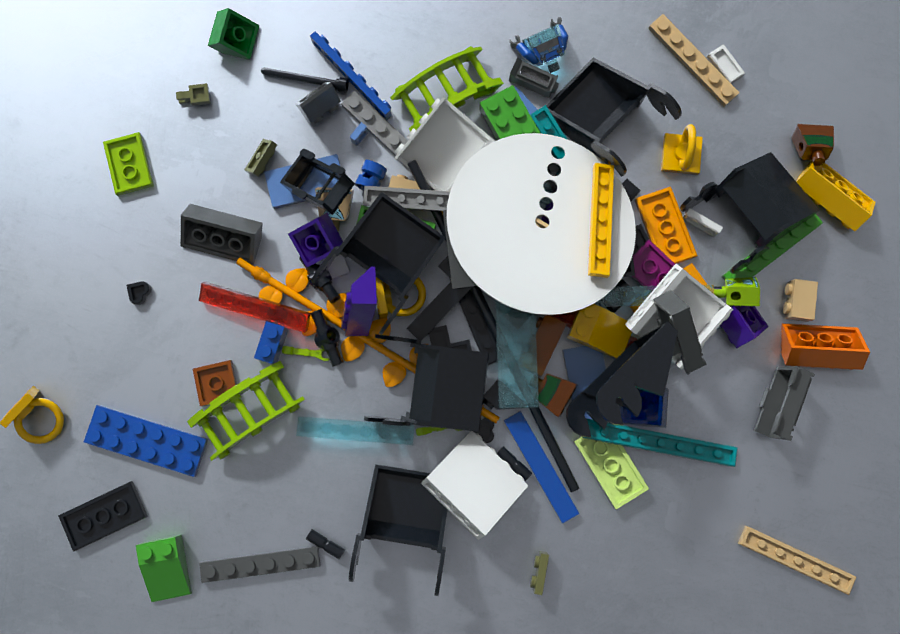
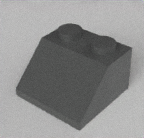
[295,82,341,124]

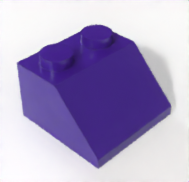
[288,212,343,267]
[720,305,769,349]

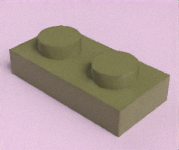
[244,139,277,177]
[530,551,549,595]

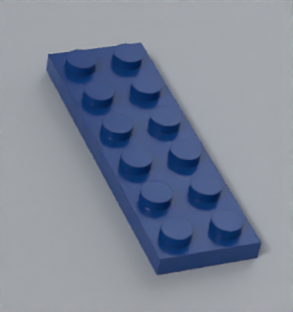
[84,405,208,477]

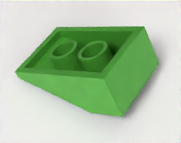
[136,535,192,602]

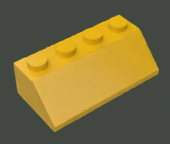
[796,160,876,231]

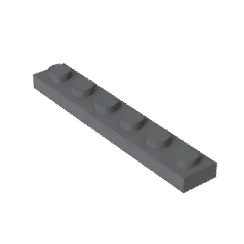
[199,546,320,583]

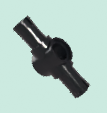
[299,257,340,303]
[310,309,344,367]

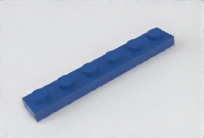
[310,31,392,121]

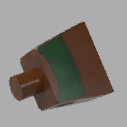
[791,124,834,166]
[528,374,578,417]

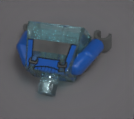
[509,17,568,73]

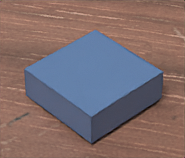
[350,122,368,146]

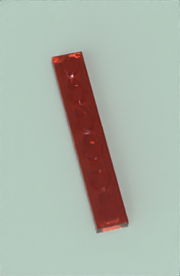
[199,282,311,333]

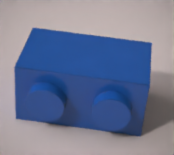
[254,321,288,364]

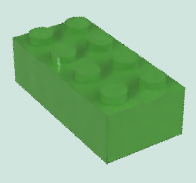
[479,85,541,140]

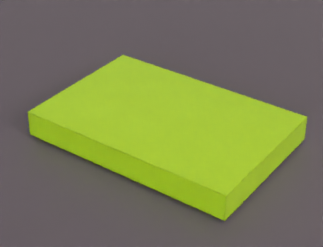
[103,132,154,196]

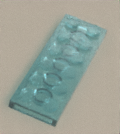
[495,300,539,408]

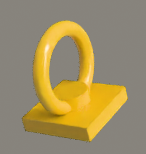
[661,124,703,175]
[376,277,426,319]
[0,385,64,444]

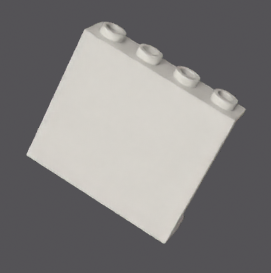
[394,97,495,192]
[625,264,733,370]
[421,431,528,540]

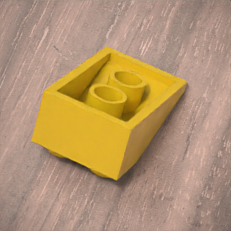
[567,304,632,358]

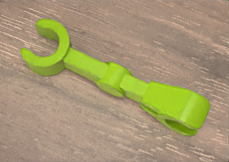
[282,346,330,361]
[416,427,462,436]

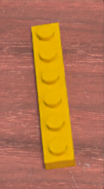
[588,163,614,278]

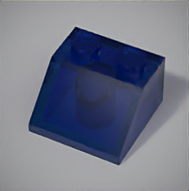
[622,388,669,428]

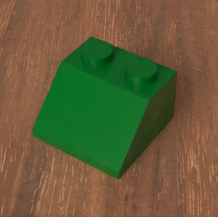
[207,8,259,60]

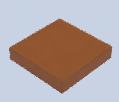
[193,360,237,406]

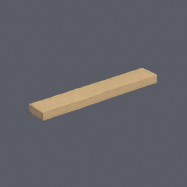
[738,526,856,595]

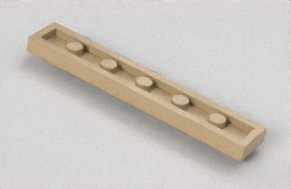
[648,14,739,107]

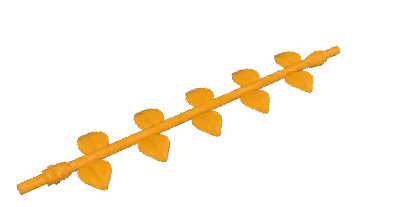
[236,258,500,424]

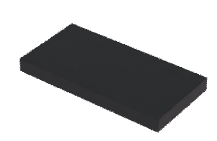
[58,481,148,552]

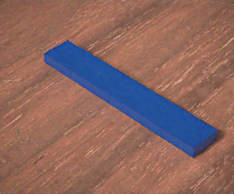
[503,411,579,524]

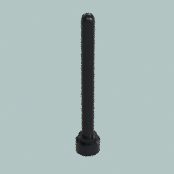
[261,67,349,93]

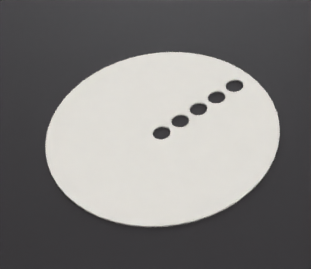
[446,133,636,315]

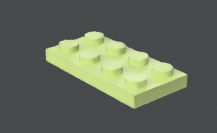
[573,437,649,509]

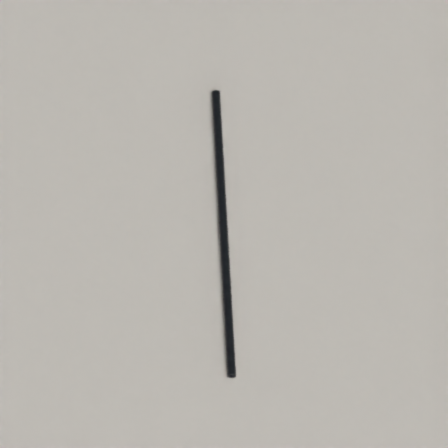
[407,160,579,492]

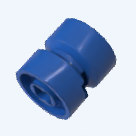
[355,160,387,191]

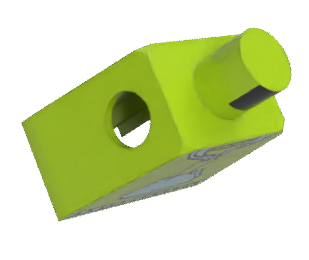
[713,277,760,306]

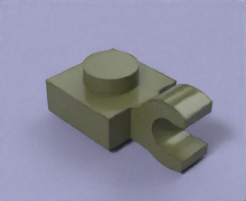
[176,83,211,106]

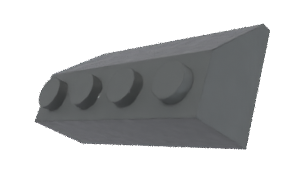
[180,204,263,265]

